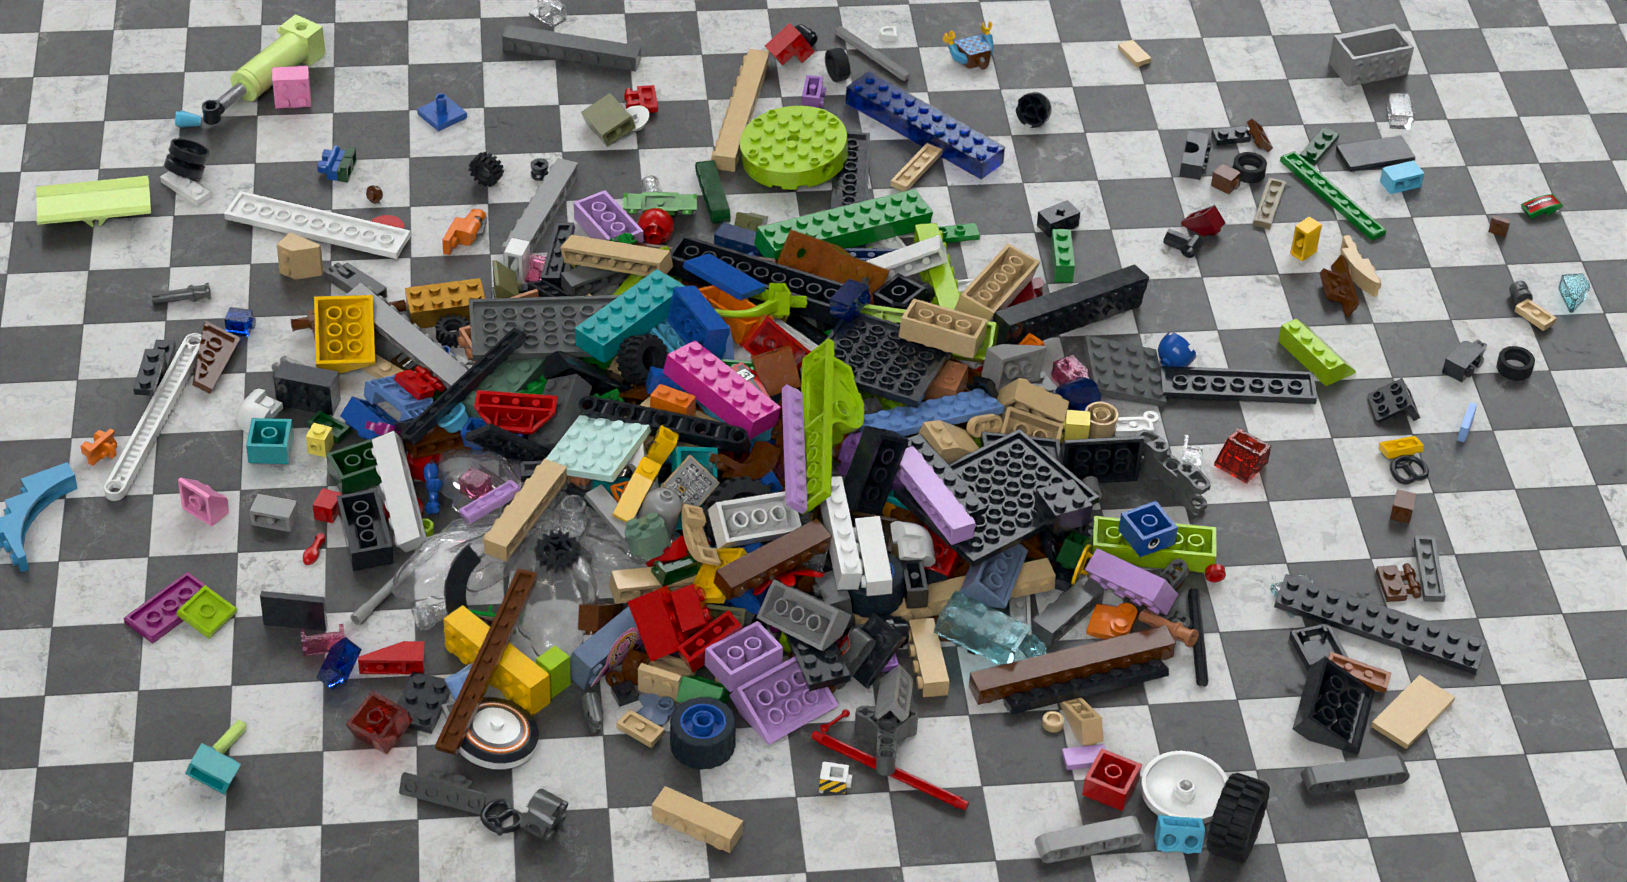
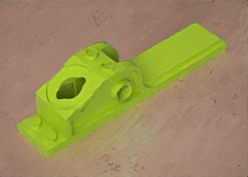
[799,338,864,515]

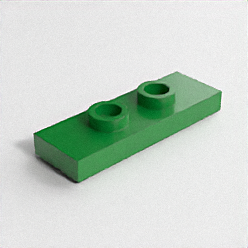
[938,223,980,243]

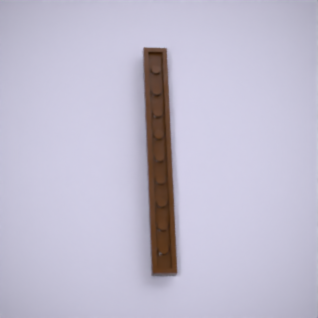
[435,568,539,755]

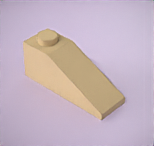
[1059,698,1103,746]

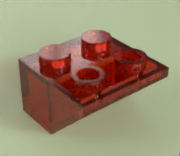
[1214,428,1272,484]

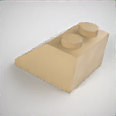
[276,232,324,280]

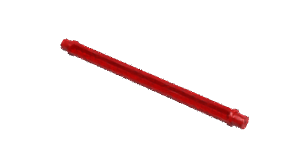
[811,730,969,811]

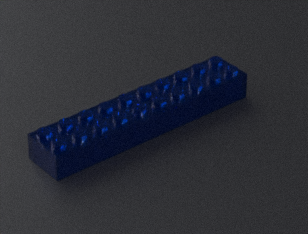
[845,71,1005,180]

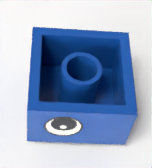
[1118,501,1178,557]

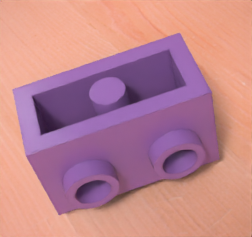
[802,75,826,108]

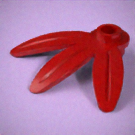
[753,570,825,596]

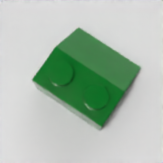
[676,675,732,704]

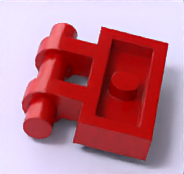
[624,85,658,113]
[394,365,445,401]

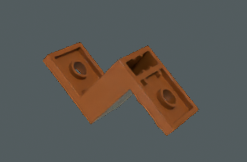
[777,229,890,305]

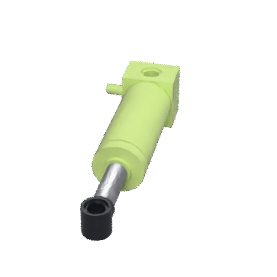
[201,14,326,125]

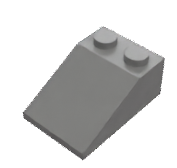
[981,344,1046,392]

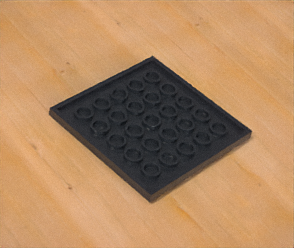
[826,309,953,408]

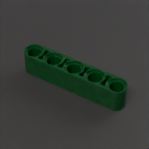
[695,160,731,224]

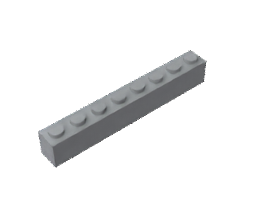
[501,158,578,261]

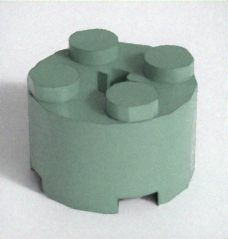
[624,512,671,560]

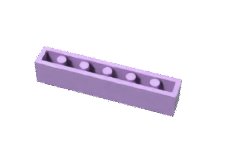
[896,446,976,545]

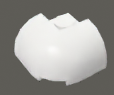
[236,389,283,433]
[890,521,935,567]

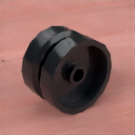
[164,138,210,179]

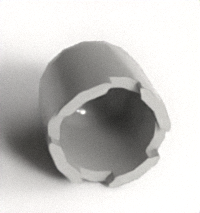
[636,487,682,538]

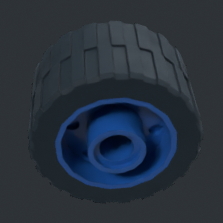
[847,552,904,618]
[670,697,736,770]

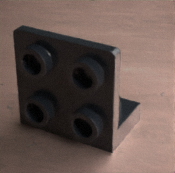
[1367,378,1421,423]

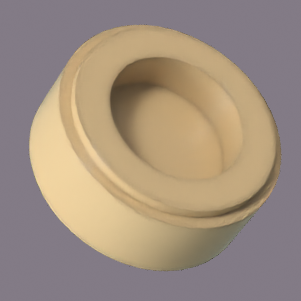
[1042,711,1064,732]

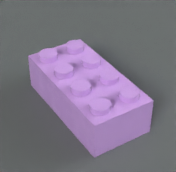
[574,190,643,244]
[1085,548,1178,615]

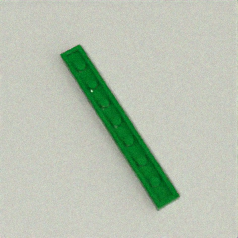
[1280,151,1387,241]

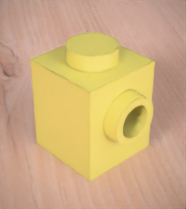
[306,423,334,457]

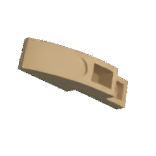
[1340,235,1381,297]

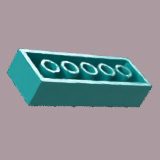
[575,269,685,363]

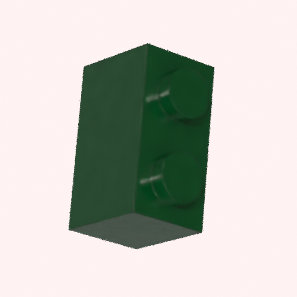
[1056,531,1091,569]

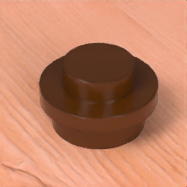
[366,185,383,204]

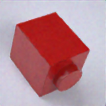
[313,488,342,523]

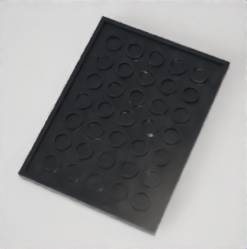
[894,429,1100,567]

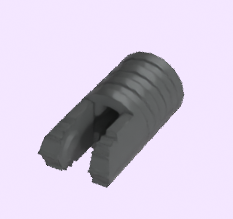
[581,692,604,734]

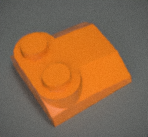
[1086,603,1139,640]

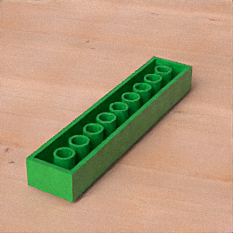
[754,189,933,261]

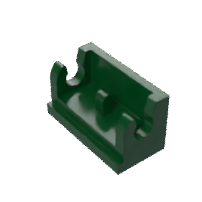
[651,550,701,587]

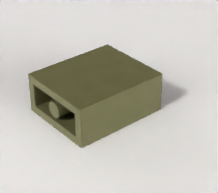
[581,93,636,146]

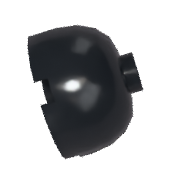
[1016,92,1052,128]

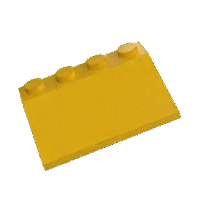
[314,295,375,374]

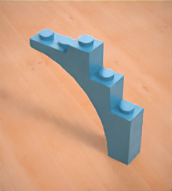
[0,462,78,572]

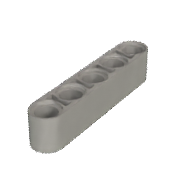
[1034,816,1145,863]

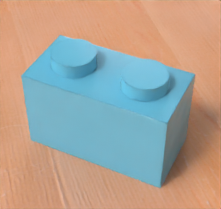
[1380,160,1424,194]

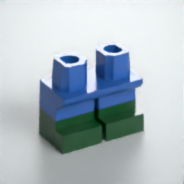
[317,145,357,183]

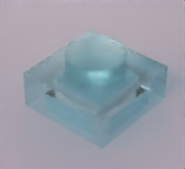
[1020,634,1047,658]

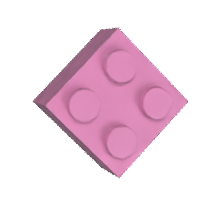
[272,66,311,109]

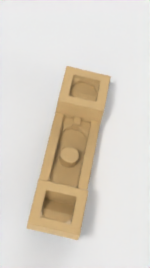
[682,504,721,566]

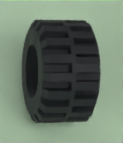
[616,334,669,385]

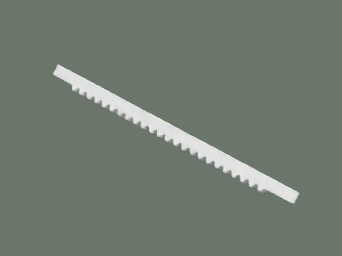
[104,333,201,501]

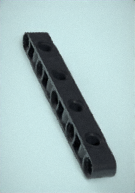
[578,396,751,453]

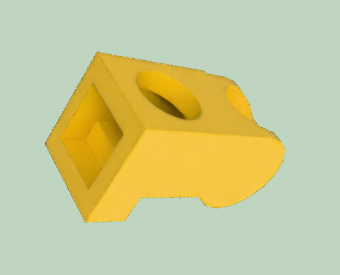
[646,425,679,465]

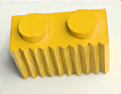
[1290,217,1322,261]

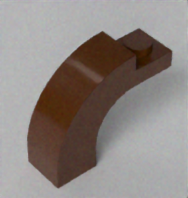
[709,441,781,481]

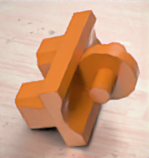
[80,429,117,466]

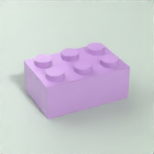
[705,621,783,692]

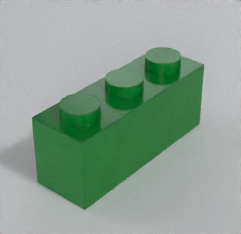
[1050,229,1075,283]

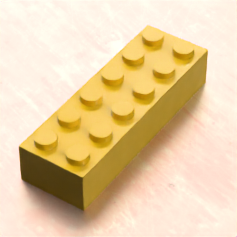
[443,605,551,716]

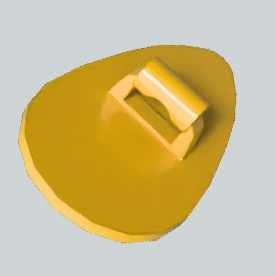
[1071,544,1093,585]

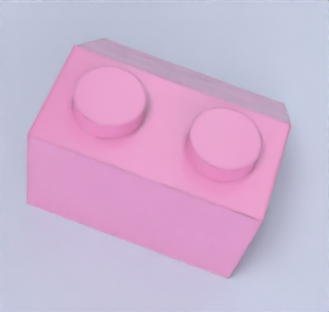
[178,478,229,526]

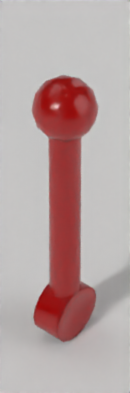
[820,709,850,732]

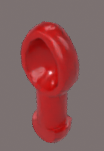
[302,533,326,565]

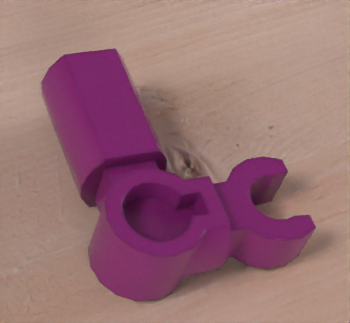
[365,421,405,442]

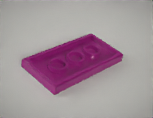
[123,572,215,644]

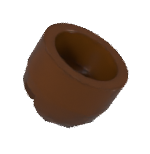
[605,670,624,687]

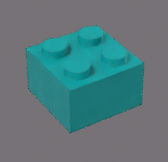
[246,418,294,464]

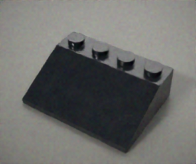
[1061,436,1145,483]
[1292,656,1375,754]

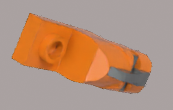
[442,209,487,255]

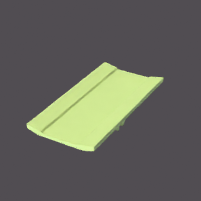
[36,176,151,227]

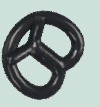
[1390,455,1429,485]
[480,799,523,836]

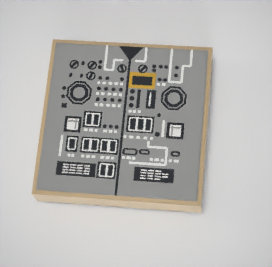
[662,455,720,507]

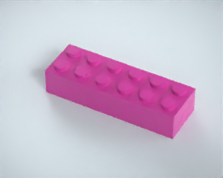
[663,340,781,440]

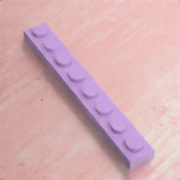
[782,384,808,514]

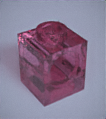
[458,467,493,500]

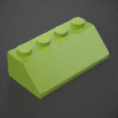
[1278,319,1356,386]

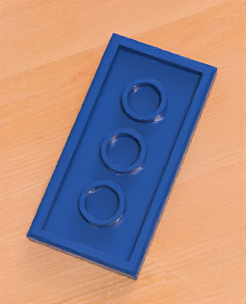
[683,253,766,300]

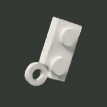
[1114,411,1159,437]

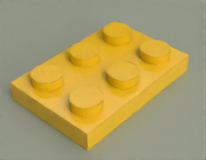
[693,548,747,603]

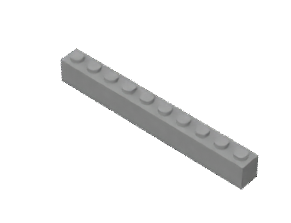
[345,282,469,389]

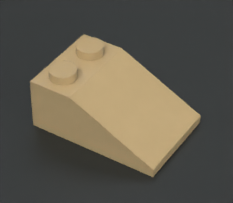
[918,420,979,464]

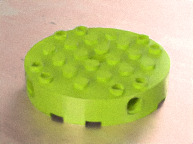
[740,106,848,190]

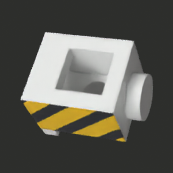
[819,762,852,794]

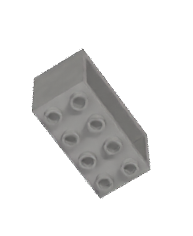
[1329,24,1414,87]

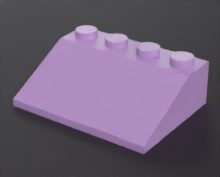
[729,657,839,745]

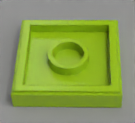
[176,585,237,639]

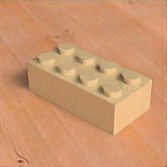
[899,299,988,359]

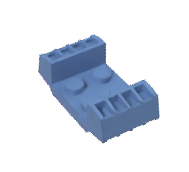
[364,374,434,422]

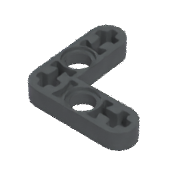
[1145,559,1192,630]

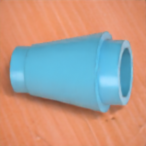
[175,110,201,128]

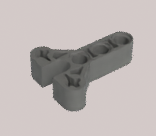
[854,706,918,776]

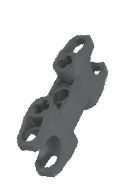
[1135,429,1211,513]

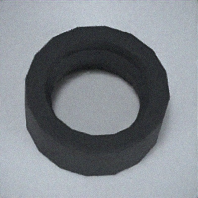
[825,47,851,82]
[1233,152,1267,183]
[1496,346,1535,381]

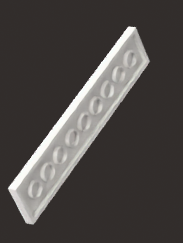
[224,191,411,259]

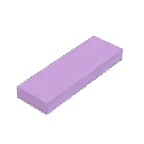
[459,479,521,524]

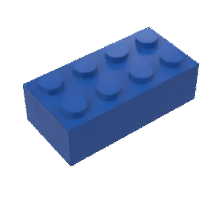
[667,285,730,360]

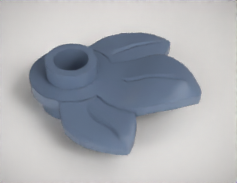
[636,694,676,726]

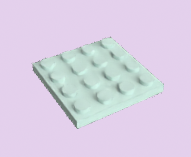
[546,415,651,482]

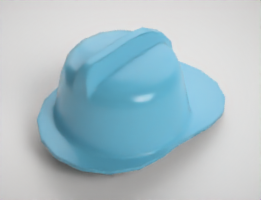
[437,402,468,433]

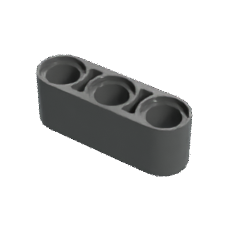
[834,627,876,689]

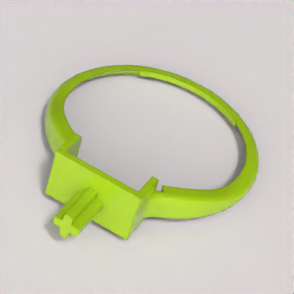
[715,283,807,318]

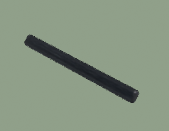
[1188,588,1209,687]

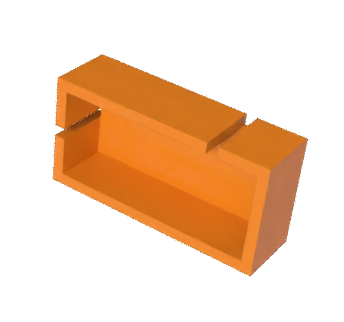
[698,285,774,344]

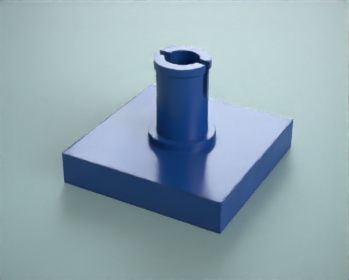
[417,93,467,132]

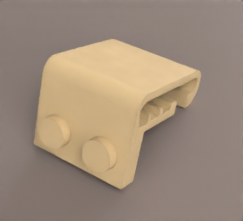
[638,655,696,704]

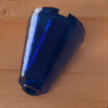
[1055,377,1101,411]

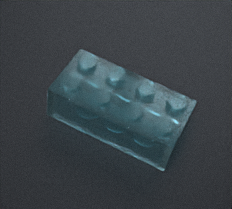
[933,590,1031,665]

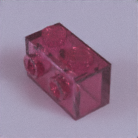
[1051,354,1092,399]

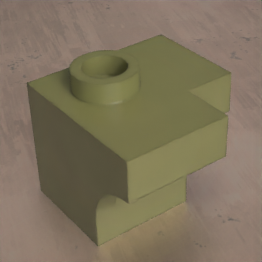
[734,212,768,232]

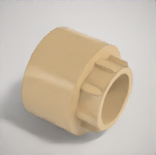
[1085,402,1118,439]

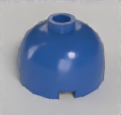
[1158,332,1197,367]

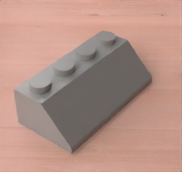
[756,579,851,651]

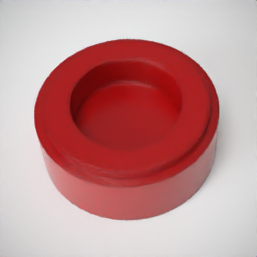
[1205,564,1226,582]

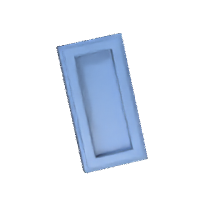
[1457,402,1477,442]

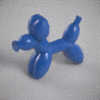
[424,463,442,515]

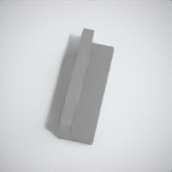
[875,664,913,722]

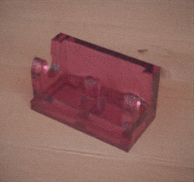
[300,624,346,656]

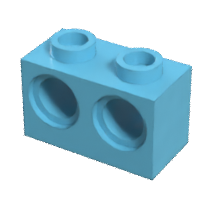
[1154,815,1205,854]

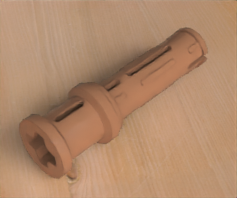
[1138,609,1199,647]

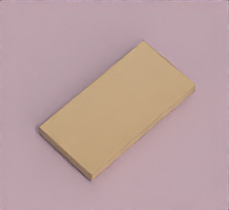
[1371,675,1455,749]

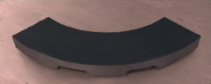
[444,544,481,616]

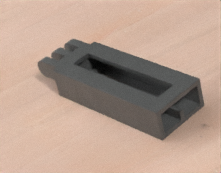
[323,262,387,299]

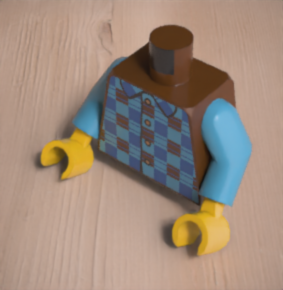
[943,21,994,70]

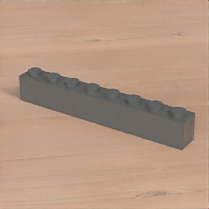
[502,24,641,72]

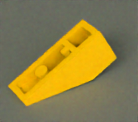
[612,456,662,522]

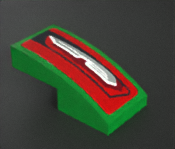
[1521,194,1563,219]

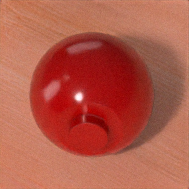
[637,208,674,245]

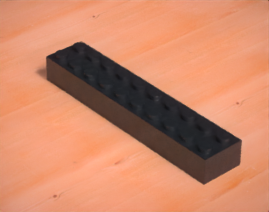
[667,234,857,326]
[992,264,1149,346]

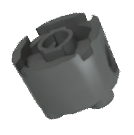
[520,788,569,842]

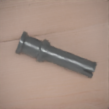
[151,282,211,305]

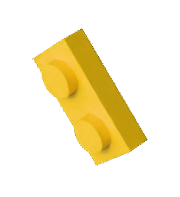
[1379,436,1424,459]

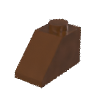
[622,649,656,686]

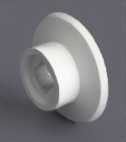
[626,106,649,131]

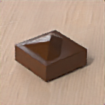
[1488,214,1511,237]

